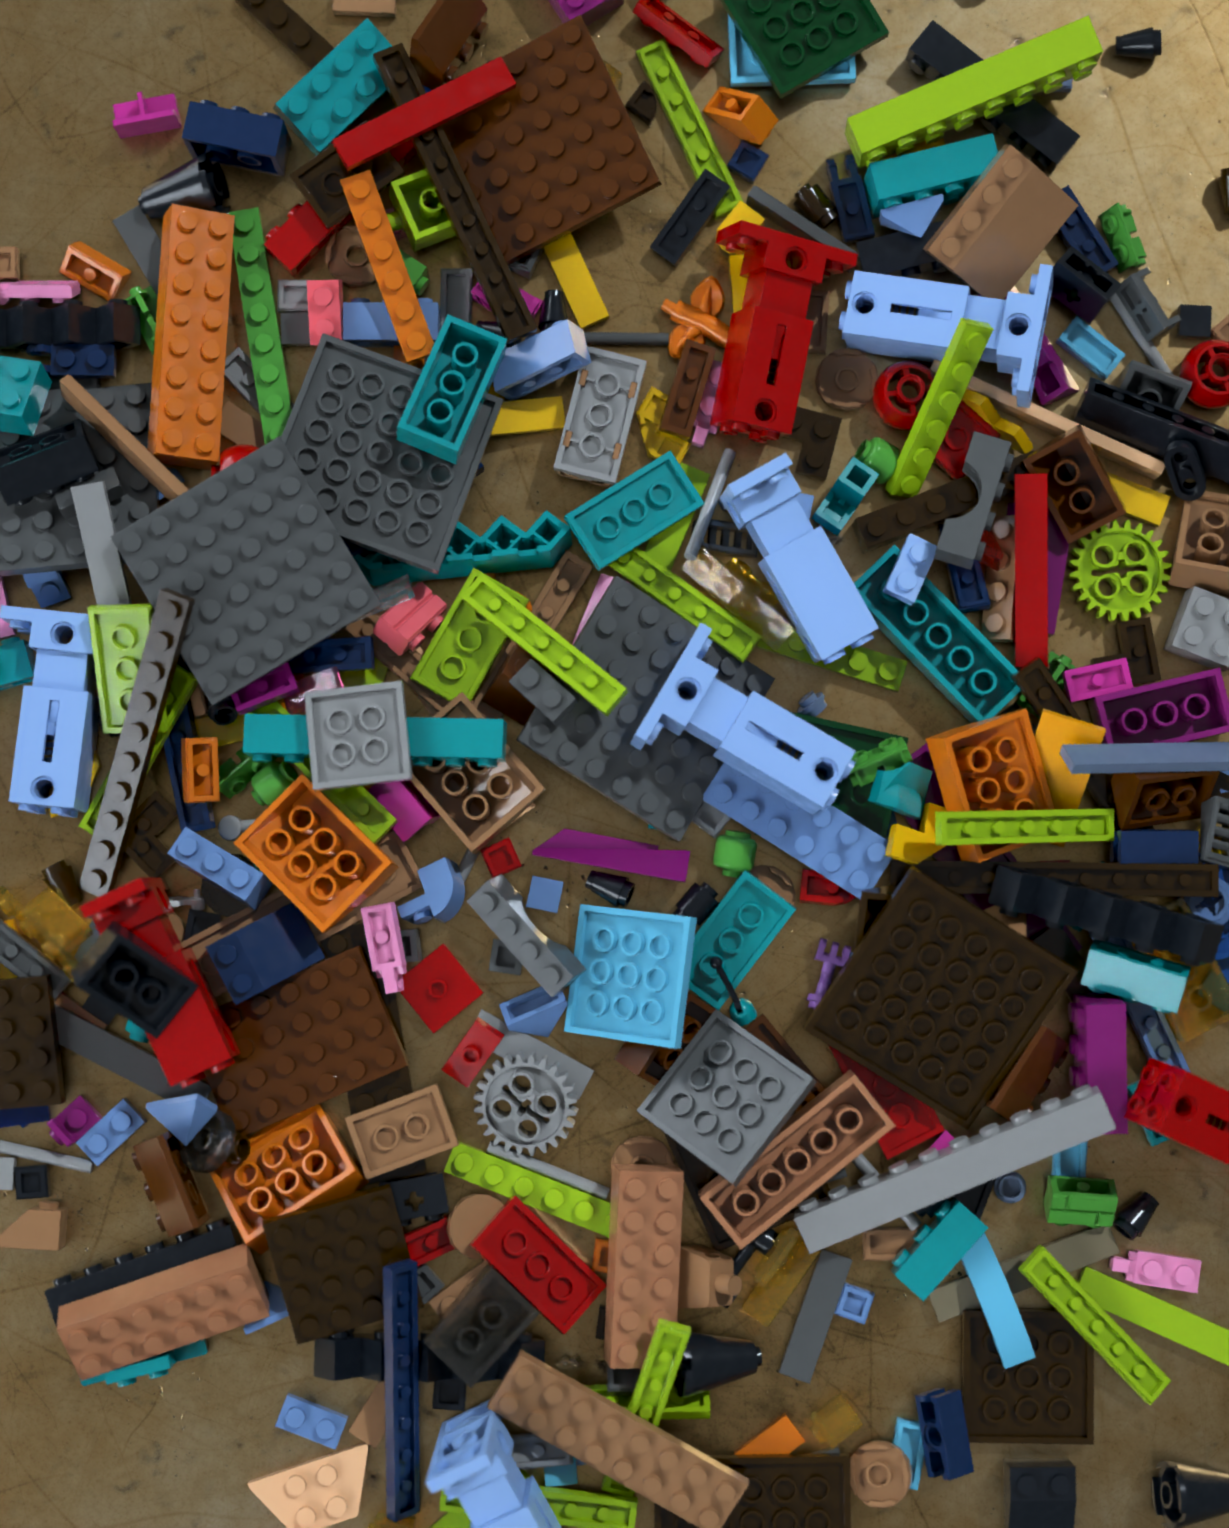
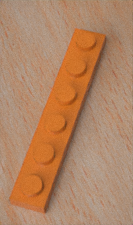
[340,170,434,364]

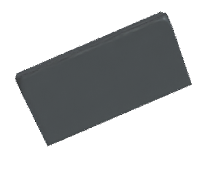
[54,467,125,520]

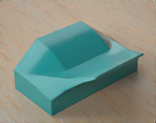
[868,762,933,821]

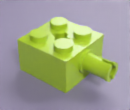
[387,169,456,252]

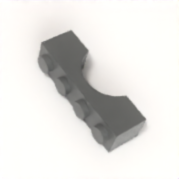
[934,431,1014,570]
[467,874,586,997]

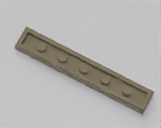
[929,1226,1120,1323]

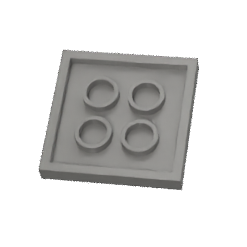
[304,681,413,791]

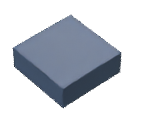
[526,875,564,913]
[834,1282,875,1325]

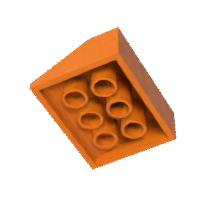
[925,709,1055,863]
[233,773,399,933]
[206,1103,369,1255]

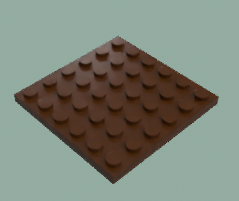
[441,15,662,265]

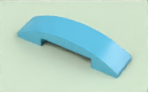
[961,1233,1035,1369]

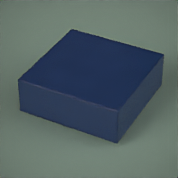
[727,140,769,185]

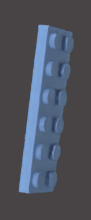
[703,763,892,899]

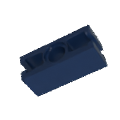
[1110,829,1199,863]
[915,1387,974,1480]

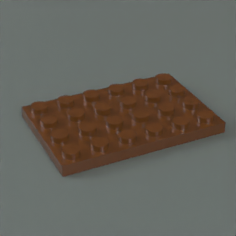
[204,945,410,1136]

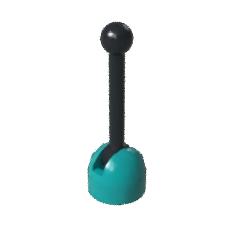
[710,956,757,1026]

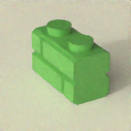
[1044,1175,1118,1228]

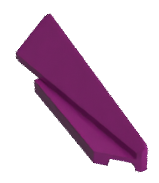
[978,286,1080,406]
[532,828,690,883]

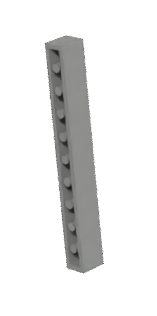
[794,1085,1116,1254]

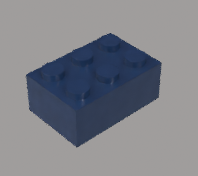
[182,100,292,177]

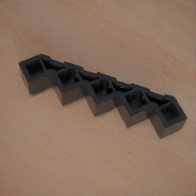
[0,299,141,353]
[988,865,1224,966]
[314,1329,545,1383]

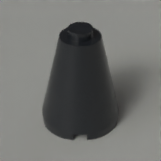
[138,152,231,219]
[673,1332,762,1398]
[1151,1461,1229,1528]

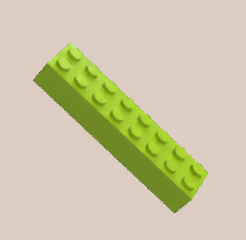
[845,15,1103,168]

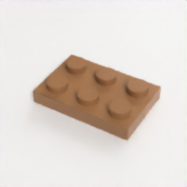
[345,1083,459,1179]

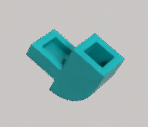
[811,457,880,536]

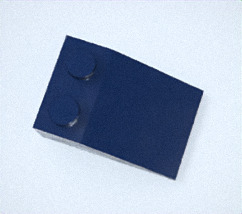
[205,903,326,1005]

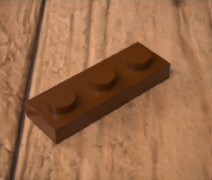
[658,339,716,440]

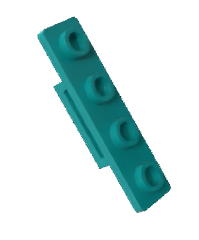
[80,1338,209,1387]

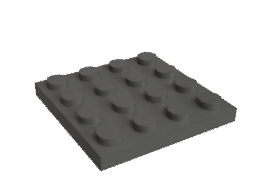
[636,1009,817,1187]

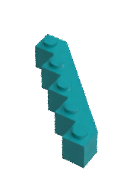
[353,510,573,586]

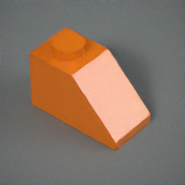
[702,86,779,145]

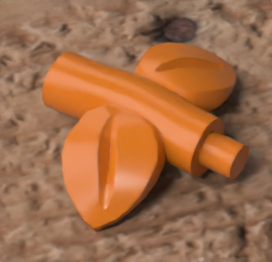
[660,276,729,359]

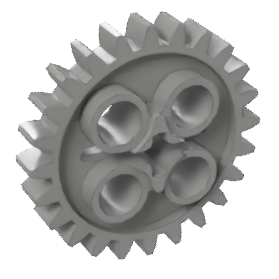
[474,1051,579,1156]

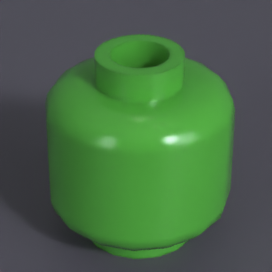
[854,437,901,484]
[251,761,299,806]
[713,830,757,878]

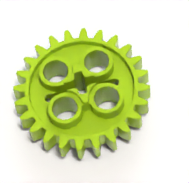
[1067,519,1172,622]

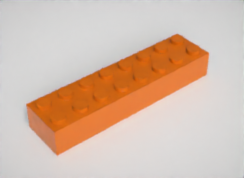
[147,204,235,470]

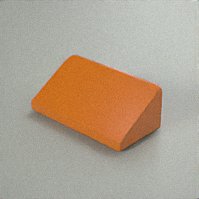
[59,241,132,301]
[181,737,220,803]

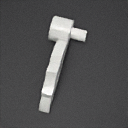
[168,889,205,911]

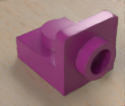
[47,1095,103,1147]

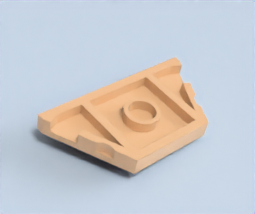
[247,1442,370,1528]

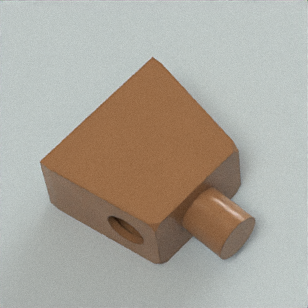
[678,1244,742,1309]

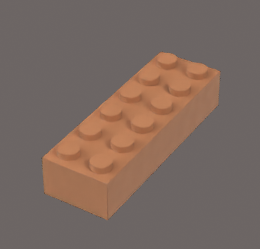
[698,1070,896,1249]
[603,1164,684,1368]
[57,1243,270,1381]

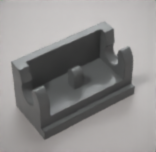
[1116,267,1182,342]

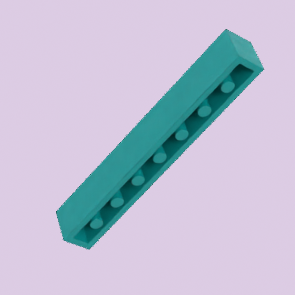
[243,714,507,767]

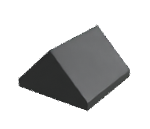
[1117,360,1192,410]

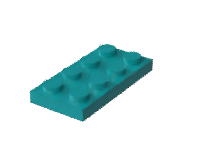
[564,450,705,571]
[688,870,796,1011]

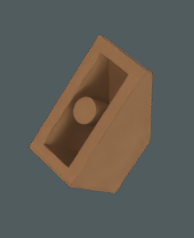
[0,1201,68,1251]

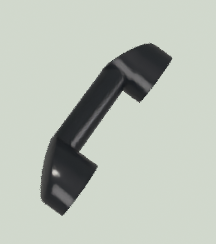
[723,1229,779,1308]

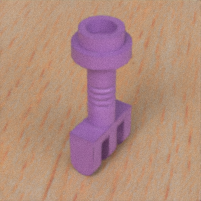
[807,938,852,1009]

